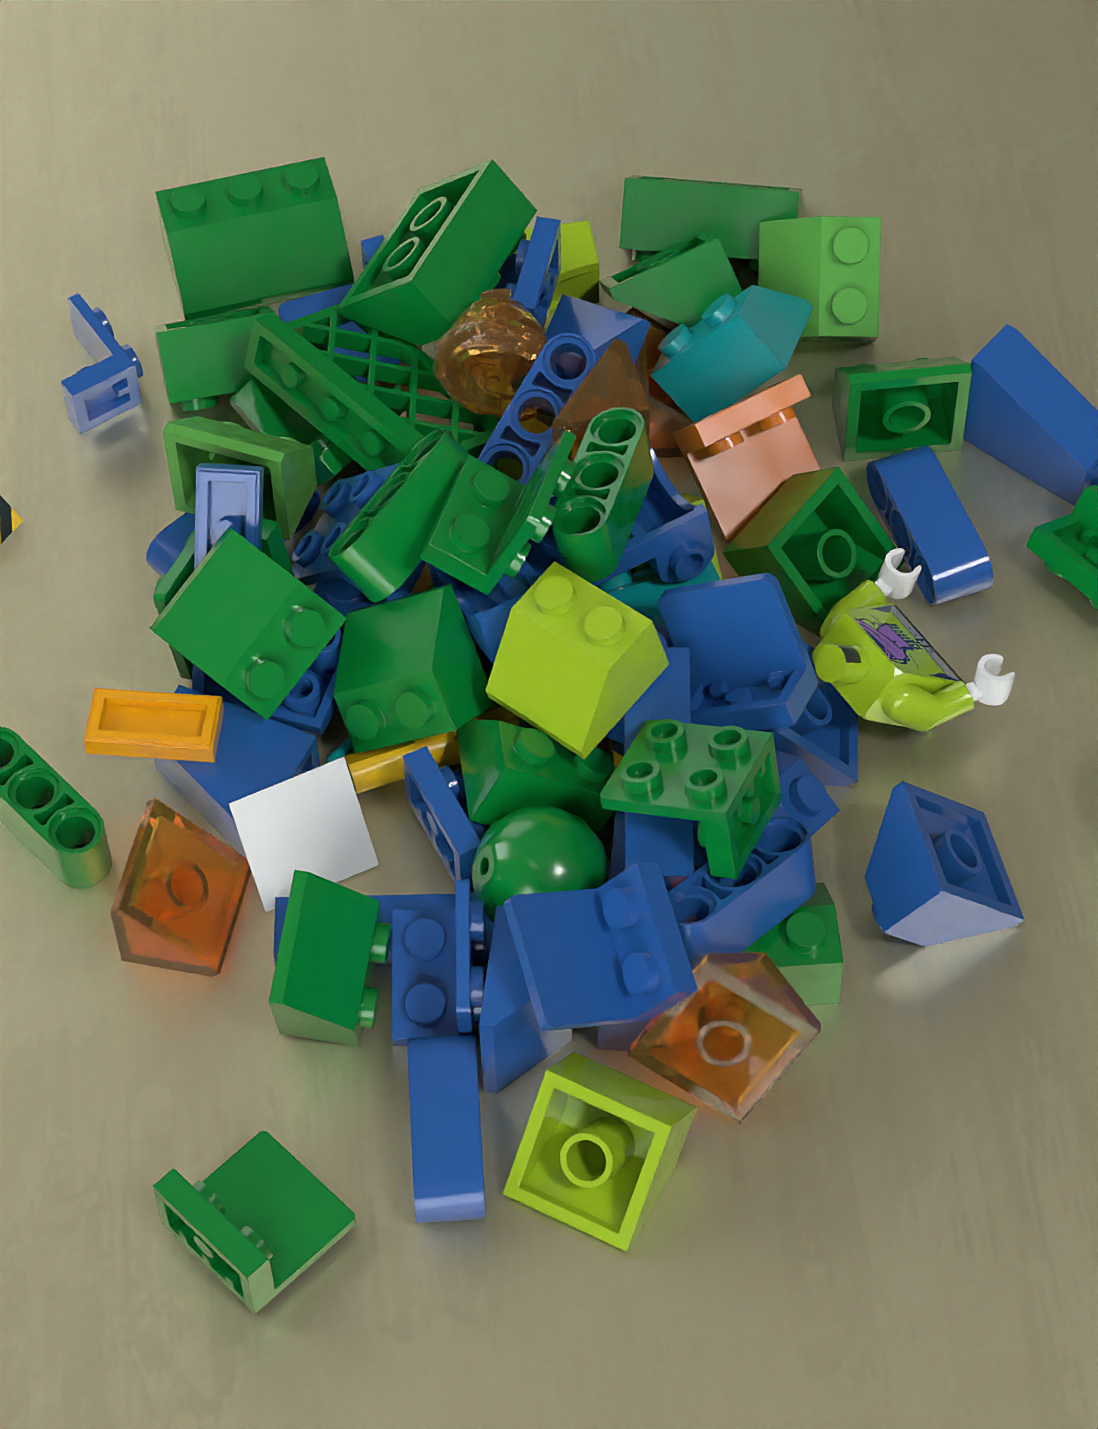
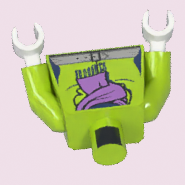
[812,548,1015,732]

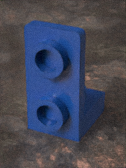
[61,293,143,434]

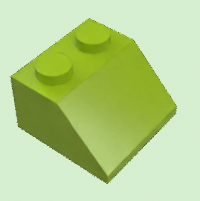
[485,561,669,759]
[503,1052,697,1252]

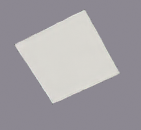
[229,757,379,912]

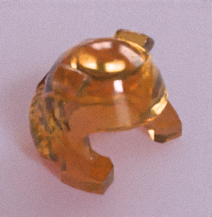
[433,289,547,422]

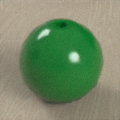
[472,805,609,924]

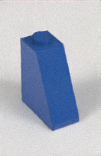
[963,324,1098,507]
[154,685,320,863]

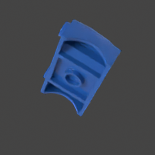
[427,446,715,664]

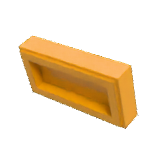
[84,688,224,763]

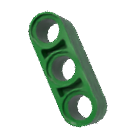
[551,407,654,583]
[328,427,469,603]
[0,727,112,889]

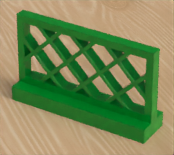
[244,304,503,471]

